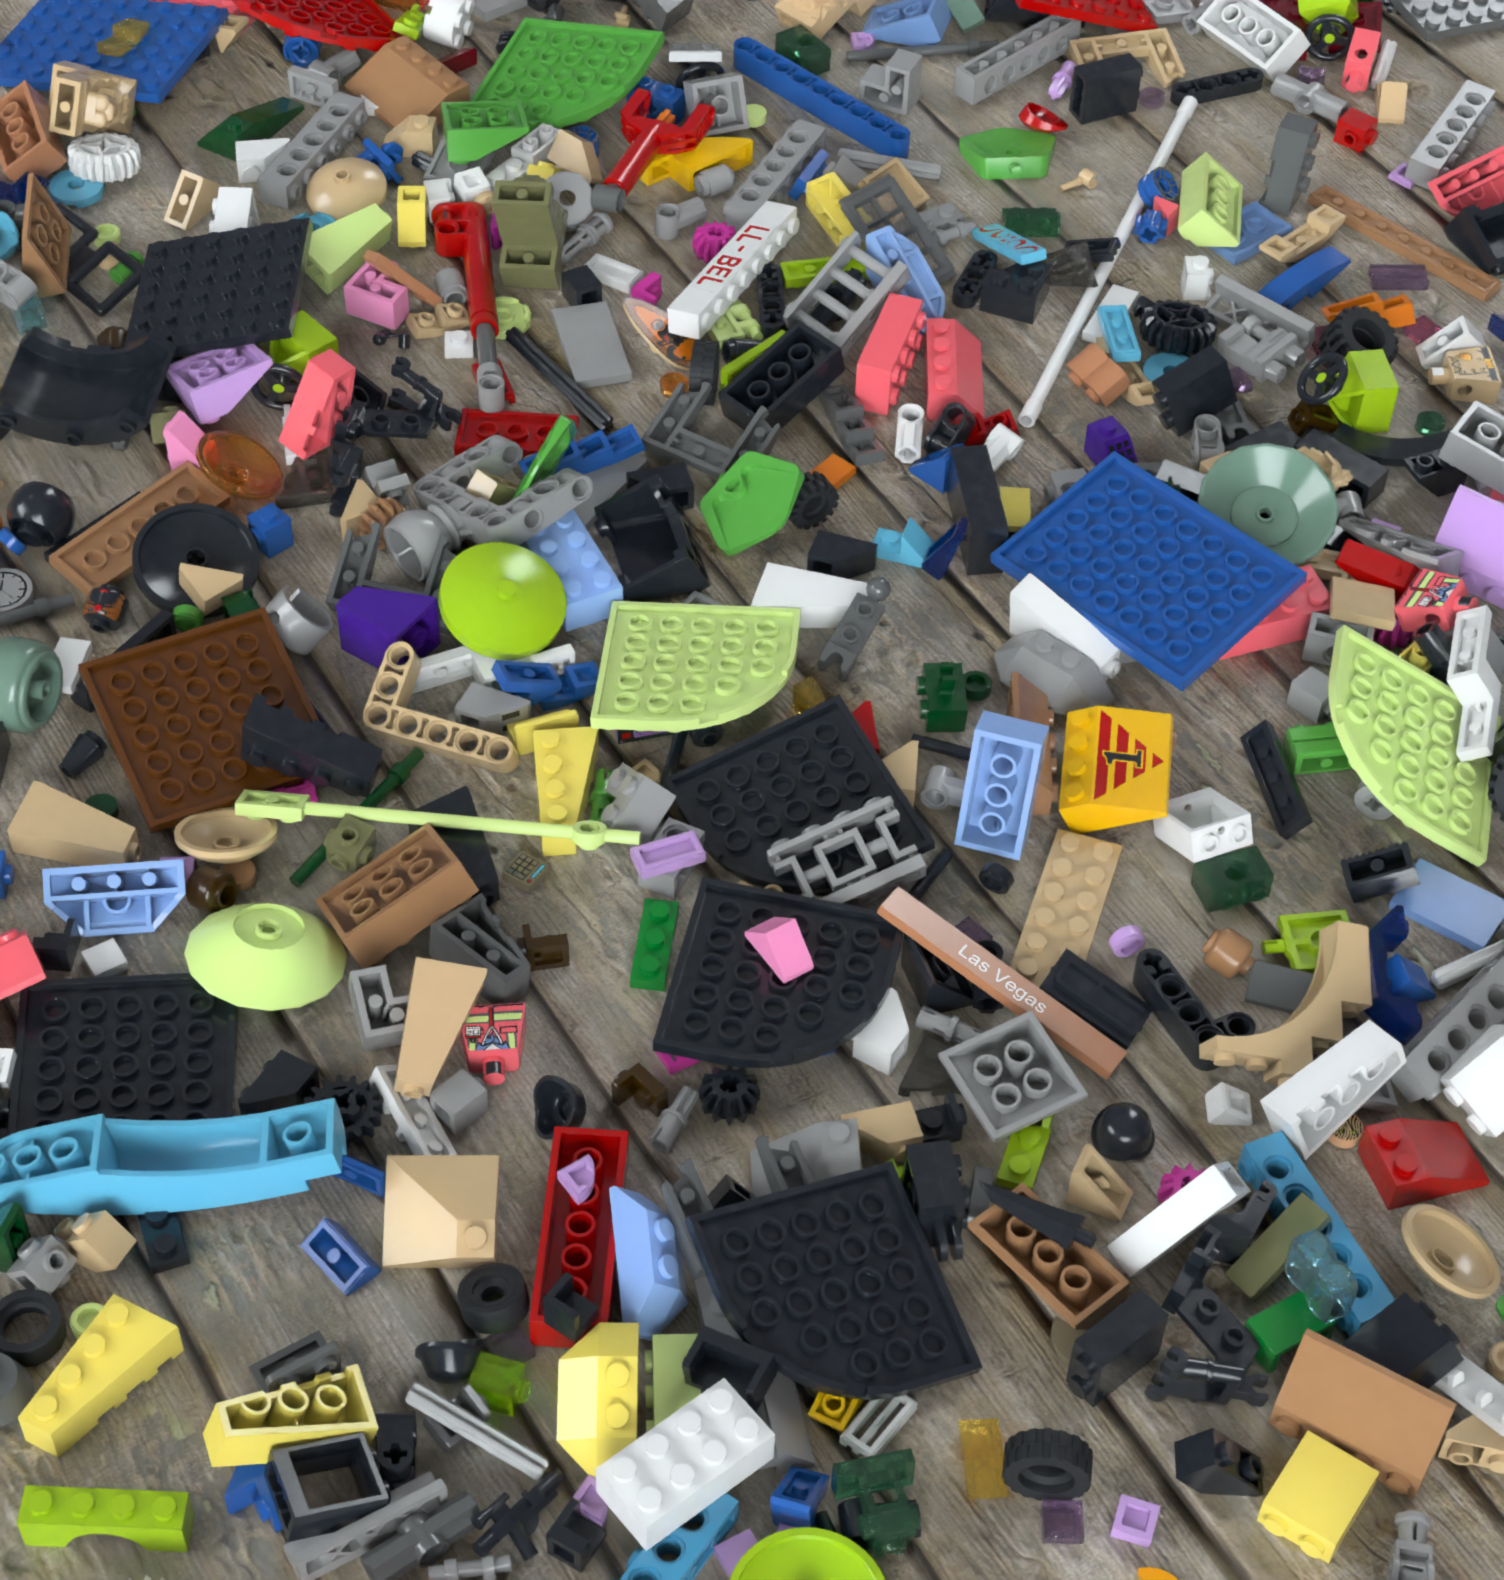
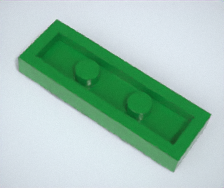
[630,898,679,992]

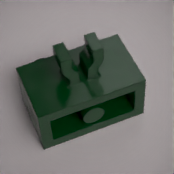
[916,662,968,732]

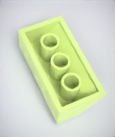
[1178,152,1243,247]

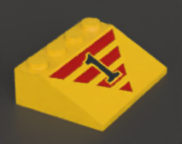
[1059,706,1174,834]

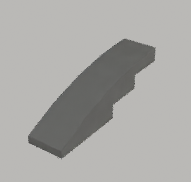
[818,384,885,467]

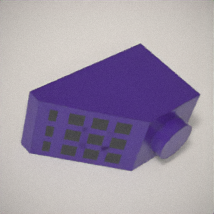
[1084,415,1138,465]

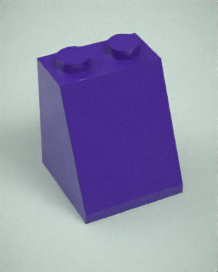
[336,586,441,669]

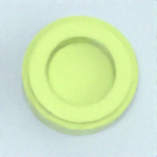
[747,104,767,128]
[93,223,121,247]
[70,1302,104,1340]

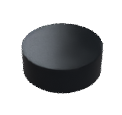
[979,862,1014,894]

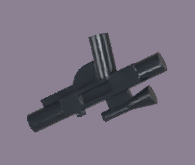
[471,1468,565,1562]

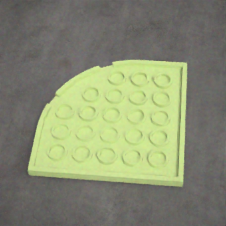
[590,601,801,733]
[1328,625,1501,867]

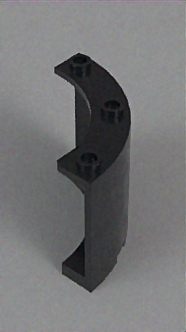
[0,326,177,446]

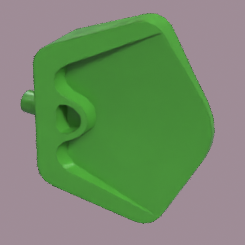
[959,128,1056,180]
[512,414,577,500]
[700,451,805,556]

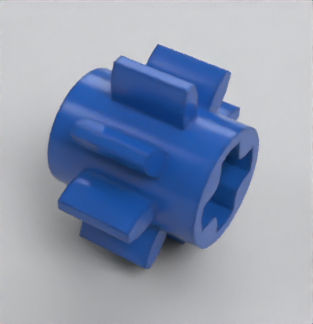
[1133,209,1168,244]

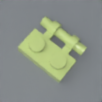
[707,299,763,350]

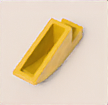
[640,137,753,192]

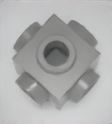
[6,1235,78,1295]

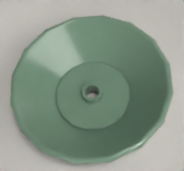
[1197,443,1339,566]

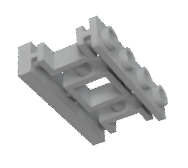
[767,796,927,907]

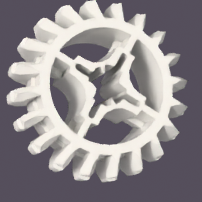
[67,132,142,183]

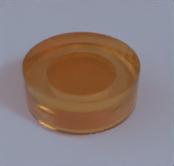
[660,372,689,398]

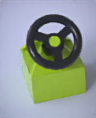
[1298,0,1359,61]
[250,310,339,411]
[1297,349,1399,433]

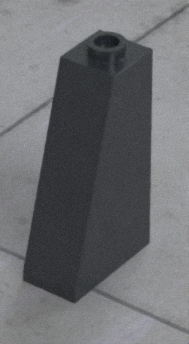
[408,786,500,907]

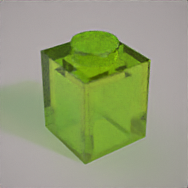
[467,1351,531,1417]

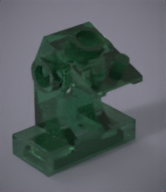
[831,1448,920,1559]

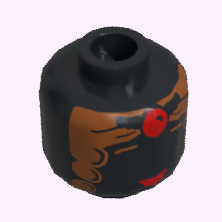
[82,584,129,633]

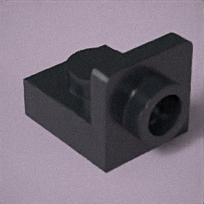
[915,1092,967,1143]

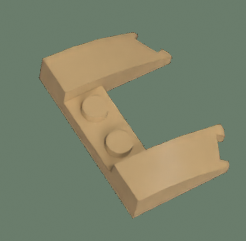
[1066,28,1186,88]

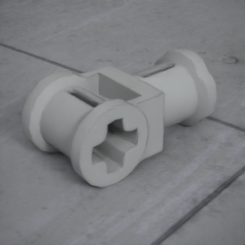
[1386,1510,1435,1580]

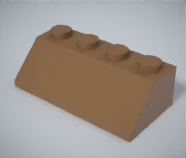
[1006,672,1058,815]
[968,1182,1130,1330]

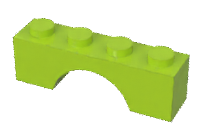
[17,1485,195,1553]

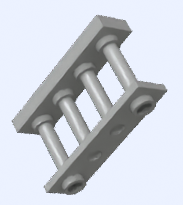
[783,230,911,360]

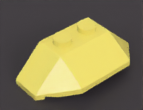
[805,172,874,252]
[557,1322,639,1477]

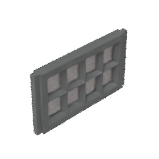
[838,174,957,285]

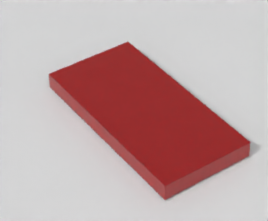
[454,408,579,460]

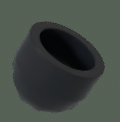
[1133,296,1154,320]

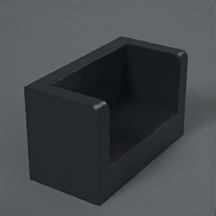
[682,1325,777,1413]

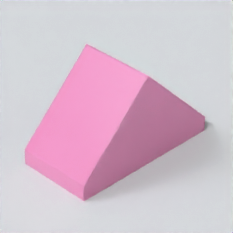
[745,917,814,983]

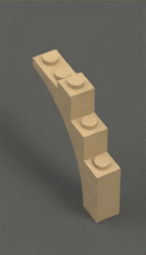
[1199,921,1372,1087]

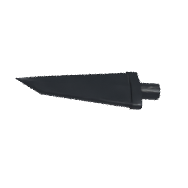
[979,1181,1097,1251]

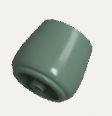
[0,636,63,733]

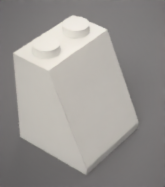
[1439,1024,1504,1137]

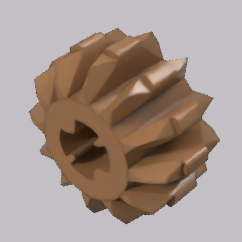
[357,496,407,550]

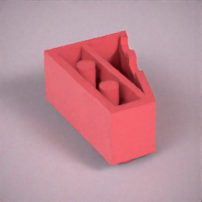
[278,349,356,460]

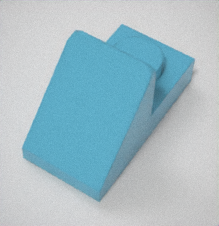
[873,518,937,570]

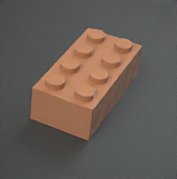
[0,80,67,192]

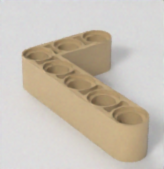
[363,641,520,773]

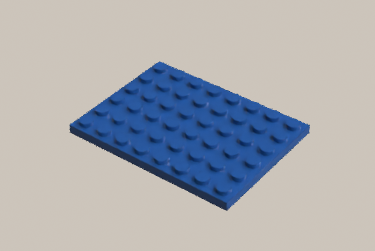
[0,0,229,104]
[990,451,1307,692]

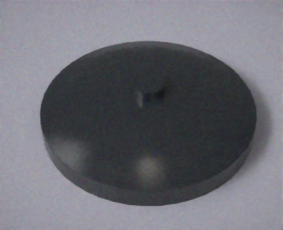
[132,503,259,619]

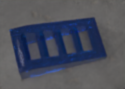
[921,517,969,580]

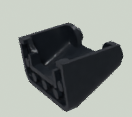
[1443,202,1504,276]
[594,473,711,602]

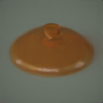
[196,430,283,500]

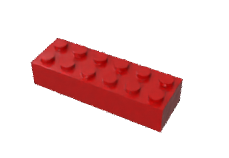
[529,1126,629,1348]

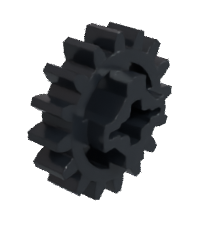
[303,1075,383,1149]

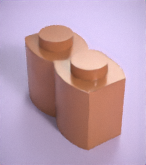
[1066,342,1132,407]

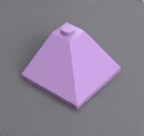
[166,344,273,425]

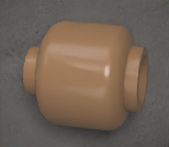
[1201,927,1255,979]

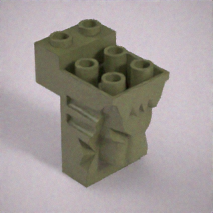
[492,175,568,289]

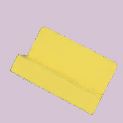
[507,708,579,756]

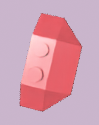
[1427,145,1504,217]

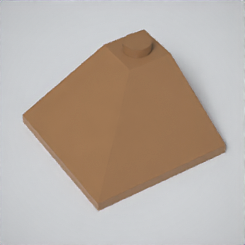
[22,173,72,299]

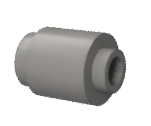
[694,164,736,198]
[434,268,467,305]

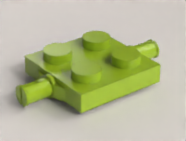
[1261,909,1380,974]

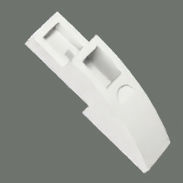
[485,123,559,192]

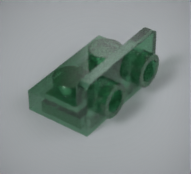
[1001,207,1061,237]

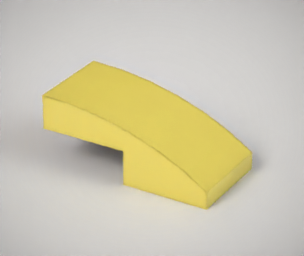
[999,486,1031,532]

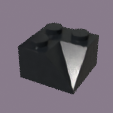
[979,261,1052,325]

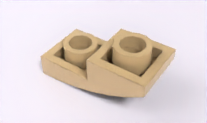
[406,302,470,340]

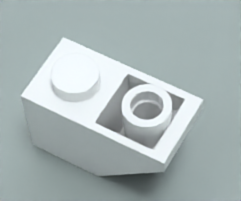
[851,988,909,1076]

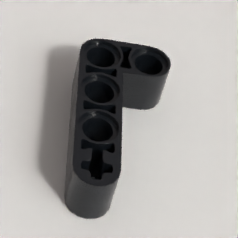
[1132,948,1256,1071]

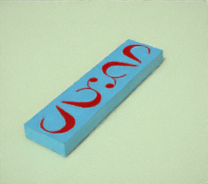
[972,223,1047,265]

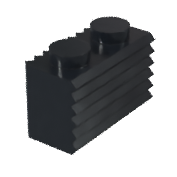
[1340,841,1421,903]

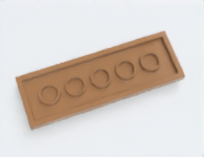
[49,460,230,597]

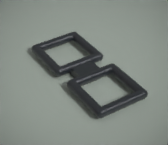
[17,202,143,317]

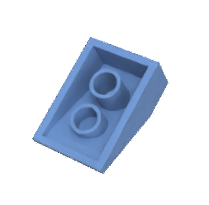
[862,0,952,46]

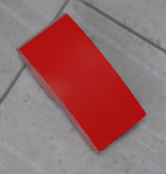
[954,409,1020,446]

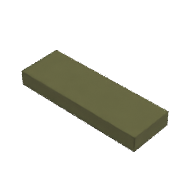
[1224,1192,1332,1302]

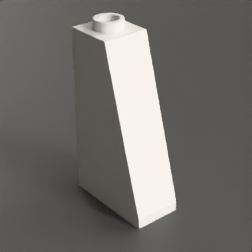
[751,562,880,628]
[1010,573,1121,682]
[1107,1161,1251,1277]

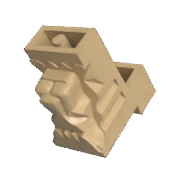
[774,0,876,44]
[48,61,137,137]

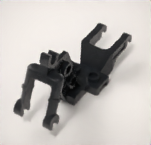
[328,357,462,517]
[1144,1180,1278,1407]

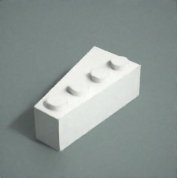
[209,187,260,233]
[1260,1020,1407,1160]

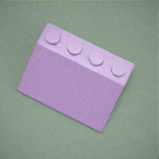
[1434,484,1504,609]

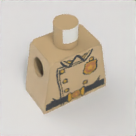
[1428,346,1502,404]

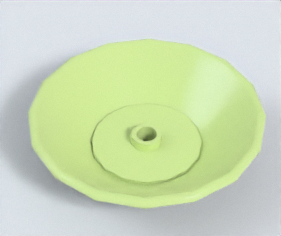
[184,902,348,1011]

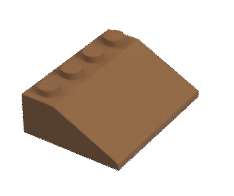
[344,35,470,129]
[315,823,479,969]
[1268,1328,1457,1499]

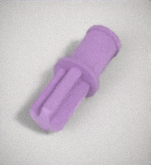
[1048,61,1077,100]

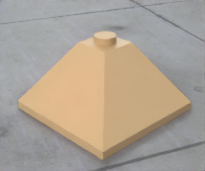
[382,1155,500,1268]

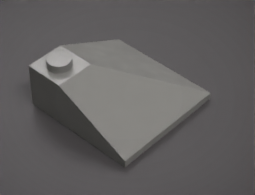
[938,1010,1088,1143]
[750,1118,863,1198]

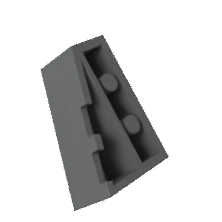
[429,893,531,1004]

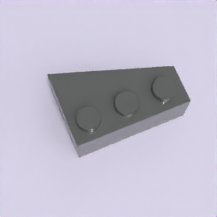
[631,0,694,33]
[1258,112,1320,217]

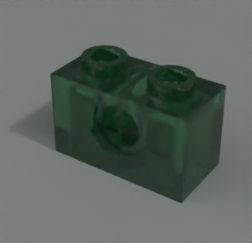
[775,24,831,76]
[1190,845,1274,913]

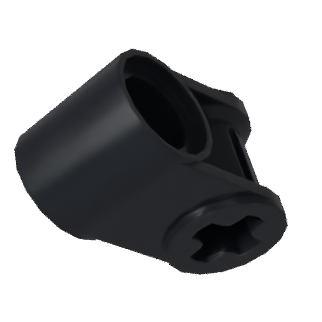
[924,402,976,452]
[375,1411,417,1491]

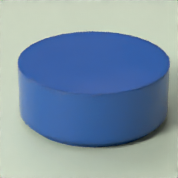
[0,526,27,556]

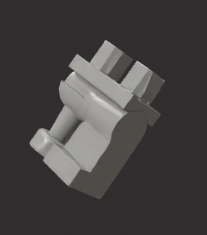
[1218,314,1306,384]

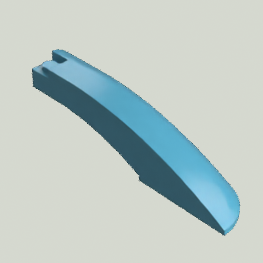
[0,1098,347,1215]

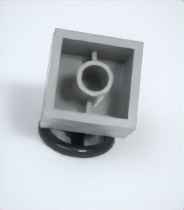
[675,62,750,137]

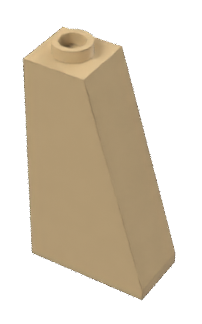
[7,780,142,866]
[393,957,487,1099]

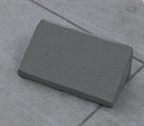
[1244,960,1314,1013]

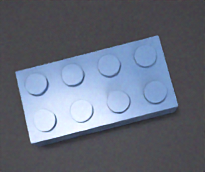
[519,509,623,632]
[954,710,1050,861]

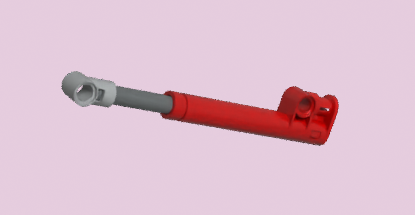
[431,202,505,413]

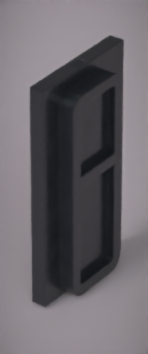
[1039,948,1154,1050]

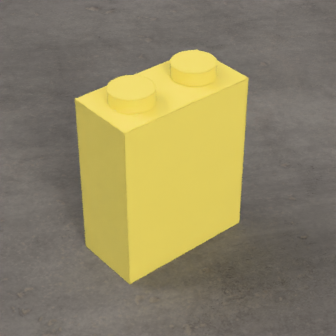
[1257,1430,1380,1564]

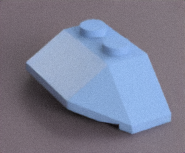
[866,225,945,335]
[42,859,186,938]
[609,1186,689,1341]

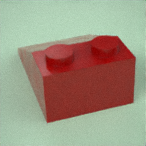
[1357,1118,1490,1210]

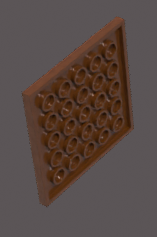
[78,607,319,833]

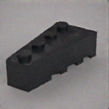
[241,693,383,798]

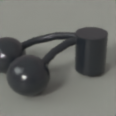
[372,329,410,349]

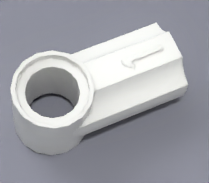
[895,403,924,464]
[984,423,1025,472]

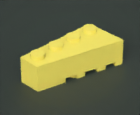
[533,726,599,857]
[18,1294,184,1458]
[203,1364,379,1467]

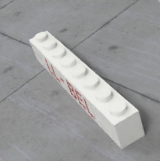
[667,201,800,339]

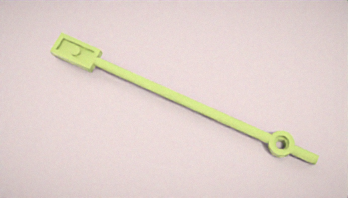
[235,789,641,851]

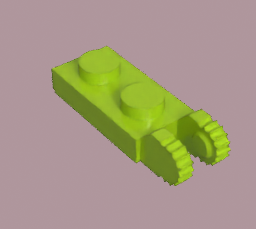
[392,3,431,41]
[996,1114,1055,1191]

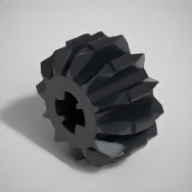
[699,1065,761,1126]

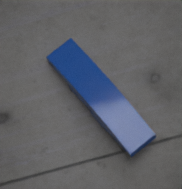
[1258,245,1351,310]
[518,424,646,475]

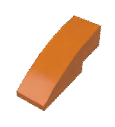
[1321,292,1416,328]

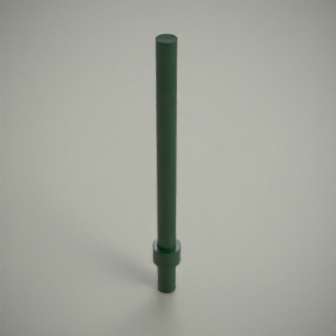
[289,748,424,887]

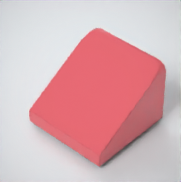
[1153,196,1179,236]

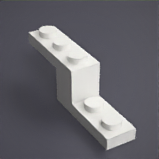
[1446,605,1502,762]
[412,643,575,694]

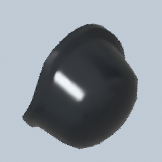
[533,1075,586,1140]
[1091,1102,1155,1161]
[415,1338,483,1384]

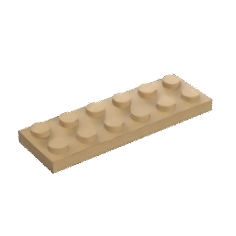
[1010,829,1123,988]

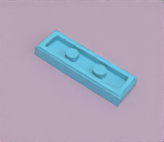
[1097,305,1141,362]

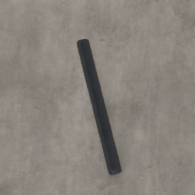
[505,327,614,431]

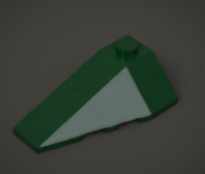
[197,97,305,161]

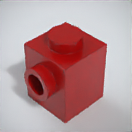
[1333,107,1378,153]

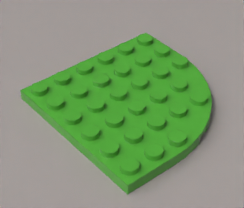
[470,17,665,133]

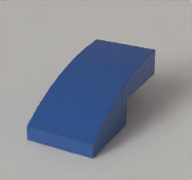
[538,661,599,712]

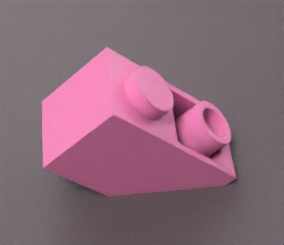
[163,411,218,477]

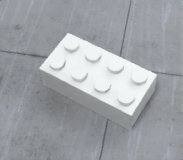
[1197,0,1311,82]
[595,1378,775,1551]

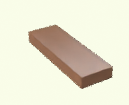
[363,249,443,307]

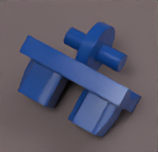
[356,138,403,184]

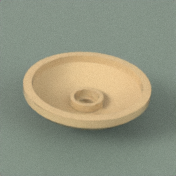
[306,157,387,221]
[174,807,278,864]
[1401,1204,1501,1299]

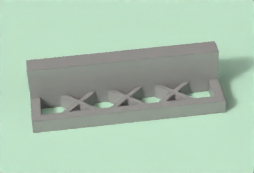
[1204,274,1316,352]
[283,1471,448,1580]

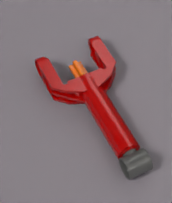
[591,88,715,214]

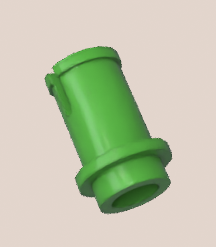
[109,250,144,285]

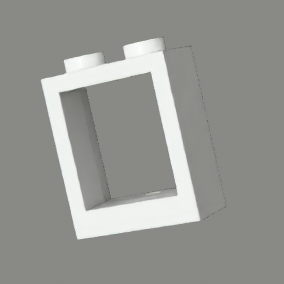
[1153,787,1253,863]

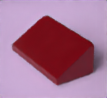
[437,47,477,74]

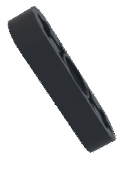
[952,250,998,309]

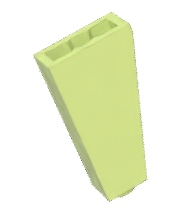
[305,203,392,295]

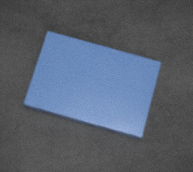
[1209,201,1294,265]
[1388,858,1504,952]

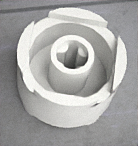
[423,0,475,50]

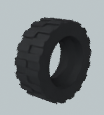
[689,339,720,406]
[1002,1428,1093,1502]

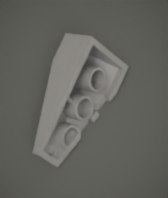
[1339,516,1464,577]

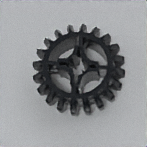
[1139,299,1217,356]

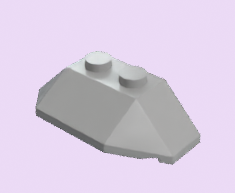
[993,629,1115,715]

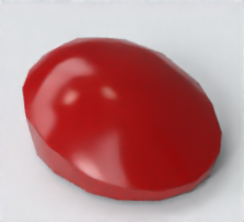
[1018,102,1068,133]

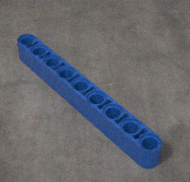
[733,37,910,159]

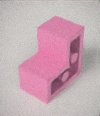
[343,261,410,330]

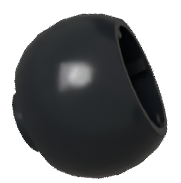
[7,481,76,547]

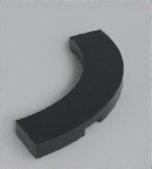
[1329,423,1454,467]

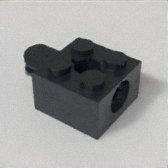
[902,1140,970,1262]

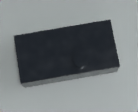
[718,320,845,430]
[946,445,1009,575]

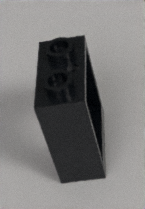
[264,1432,391,1542]

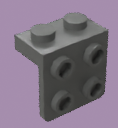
[249,1330,341,1393]

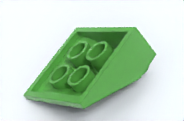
[441,100,529,165]

